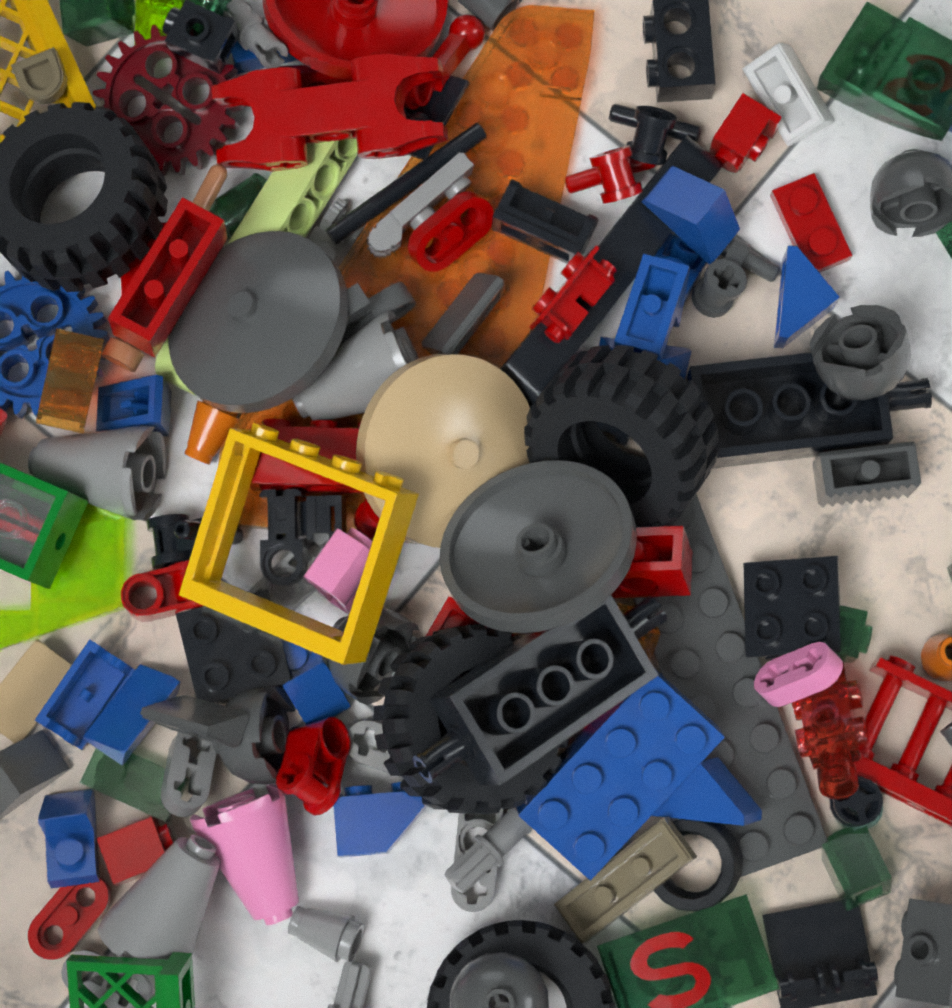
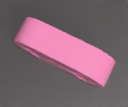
[754,642,843,707]

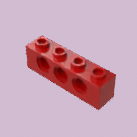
[611,526,693,598]

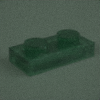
[80,748,190,823]

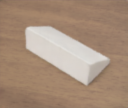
[742,43,835,146]

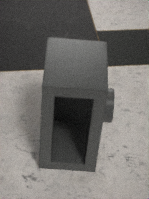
[894,898,952,1007]

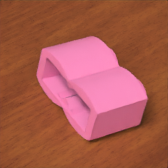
[303,528,373,615]

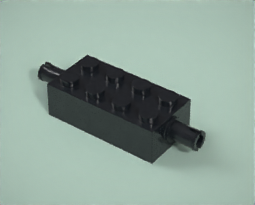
[686,353,932,469]
[413,595,667,785]

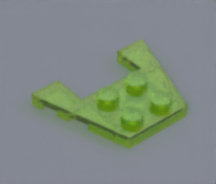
[0,504,127,652]

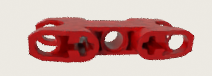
[211,53,448,172]

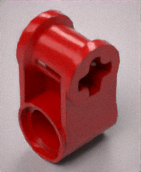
[121,560,203,622]
[276,717,351,816]

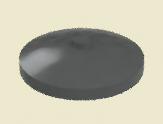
[168,231,349,413]
[440,460,637,633]

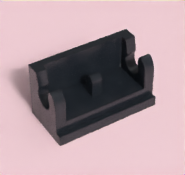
[492,179,599,264]

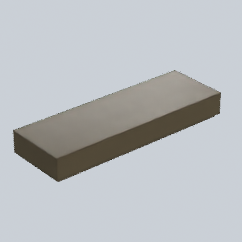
[554,817,697,944]

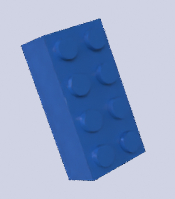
[517,669,725,881]

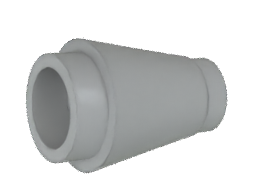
[288,906,364,962]

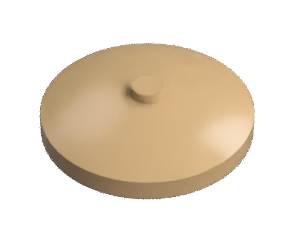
[356,354,530,548]

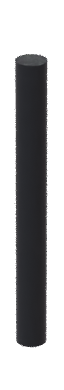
[326,122,487,245]

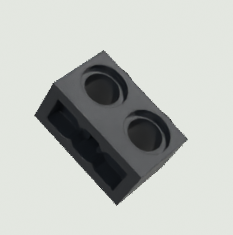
[642,0,716,103]

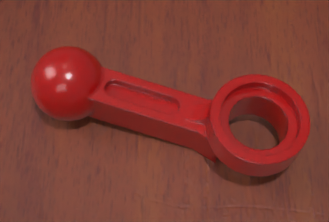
[404,14,485,110]

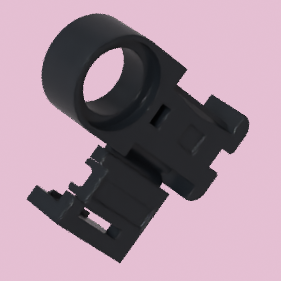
[259,489,347,586]

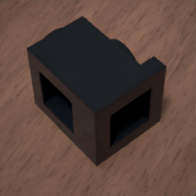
[162,0,240,74]

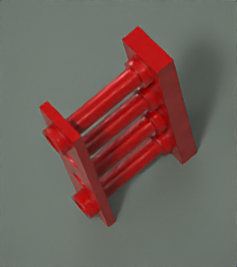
[825,655,952,827]

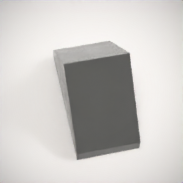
[0,730,70,820]

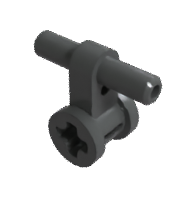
[691,236,780,318]

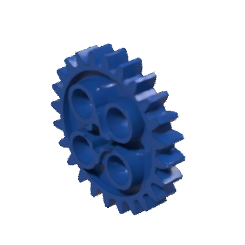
[0,271,110,419]

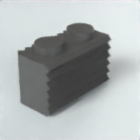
[813,441,921,508]

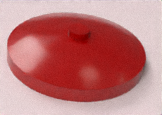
[262,0,448,80]

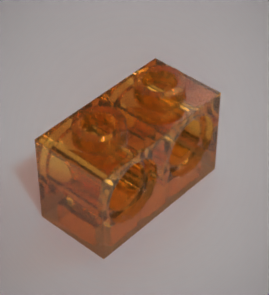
[36,328,104,434]

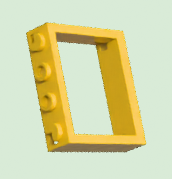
[179,423,419,665]

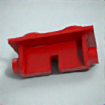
[529,245,617,344]

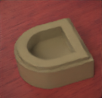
[11,47,67,104]

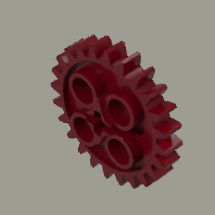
[92,25,244,176]

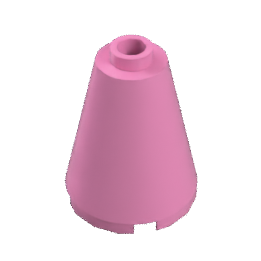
[190,783,299,925]

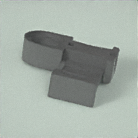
[339,282,416,346]

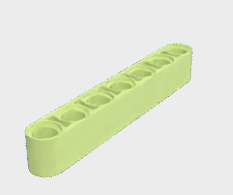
[155,138,358,396]

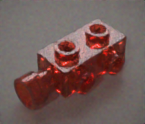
[792,662,869,799]

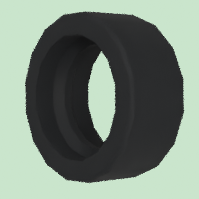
[654,819,742,912]

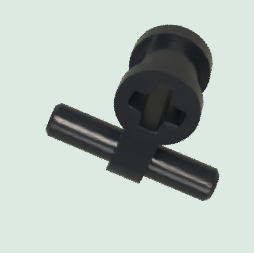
[608,104,701,165]
[147,514,243,569]

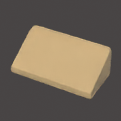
[0,639,72,744]

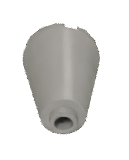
[293,310,419,420]
[28,425,167,521]
[98,835,220,960]

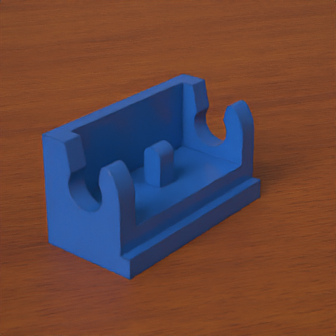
[35,639,135,751]

